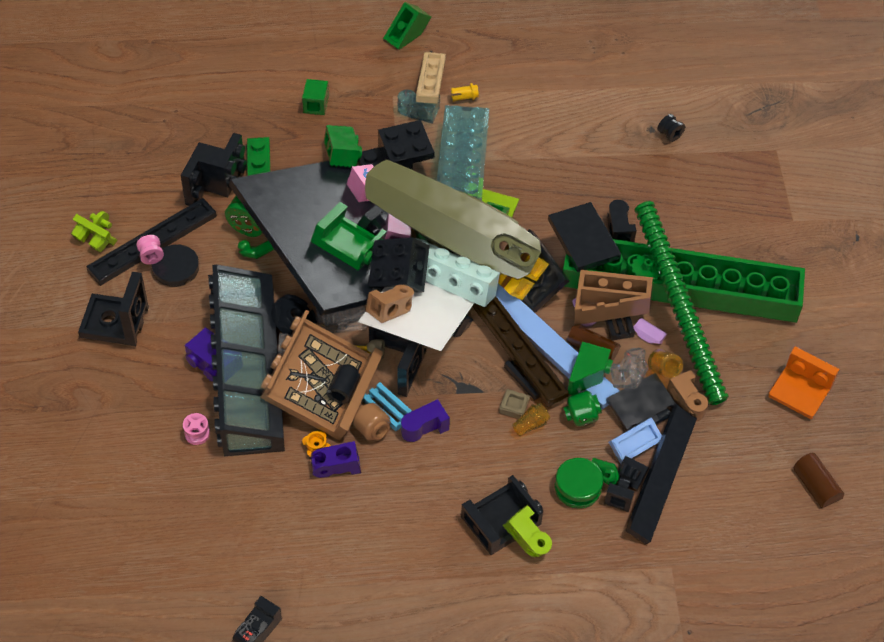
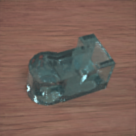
[397,89,440,124]

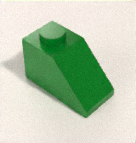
[383,2,432,50]
[568,342,613,395]

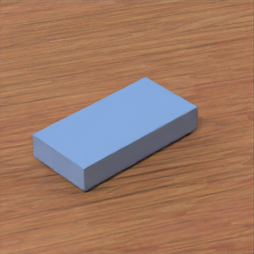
[609,417,662,464]

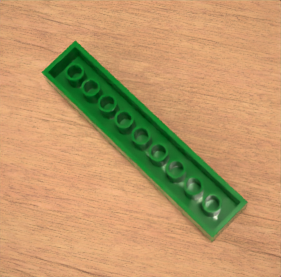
[563,239,805,323]

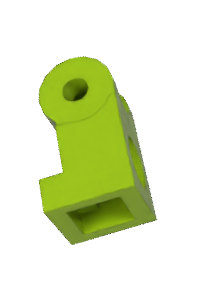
[503,505,552,558]

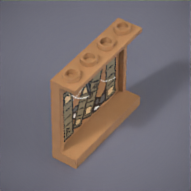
[260,310,384,440]

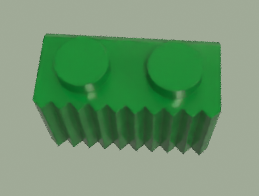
[324,125,362,168]

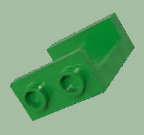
[310,202,387,271]

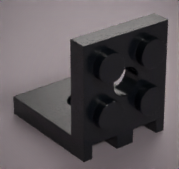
[78,272,149,346]
[369,326,427,397]

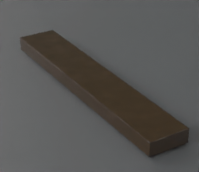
[472,296,569,407]

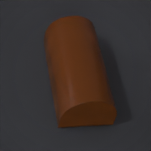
[567,325,621,360]
[793,452,845,508]

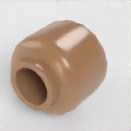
[353,403,391,440]

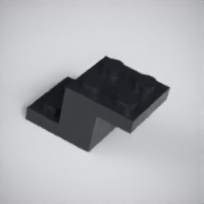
[358,120,435,170]
[180,133,247,206]

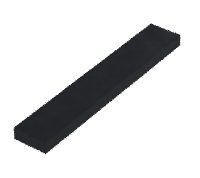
[86,198,217,286]
[625,405,697,544]

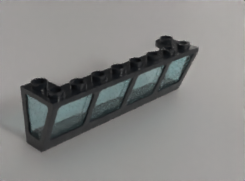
[208,264,285,457]

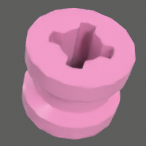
[136,235,164,264]
[183,413,210,445]

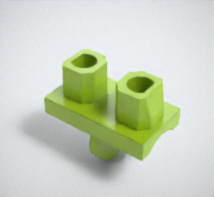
[71,211,117,253]

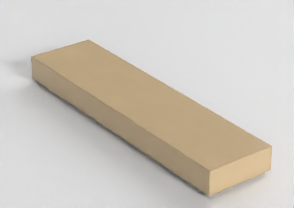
[416,52,446,104]

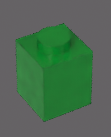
[302,79,329,115]

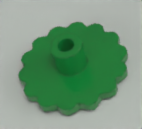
[631,254,661,280]

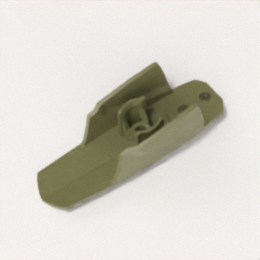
[365,160,541,279]

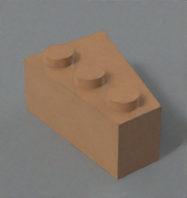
[574,270,653,325]

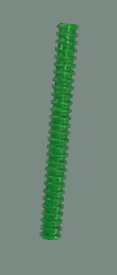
[634,201,729,405]

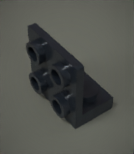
[368,237,430,292]

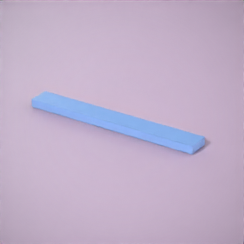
[496,283,619,410]

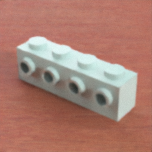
[415,238,500,307]

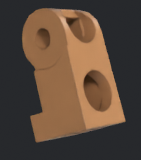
[366,285,414,323]
[667,370,708,422]

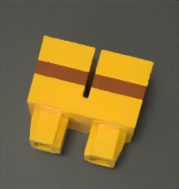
[498,244,549,300]

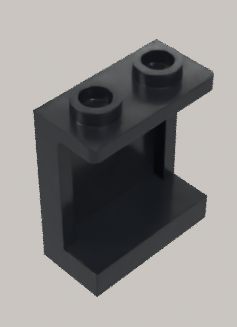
[461,475,543,555]

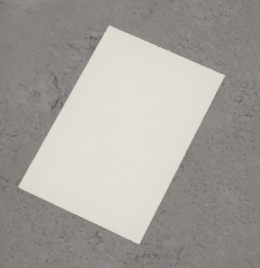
[358,282,474,351]

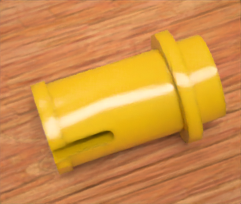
[451,83,479,102]

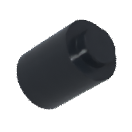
[326,364,361,404]

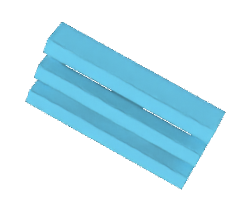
[362,382,412,431]

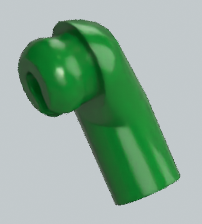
[237,240,274,259]
[592,458,619,485]

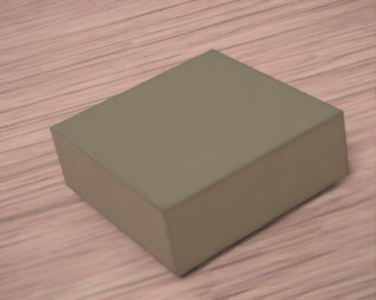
[499,389,530,420]

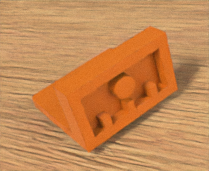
[768,346,840,419]

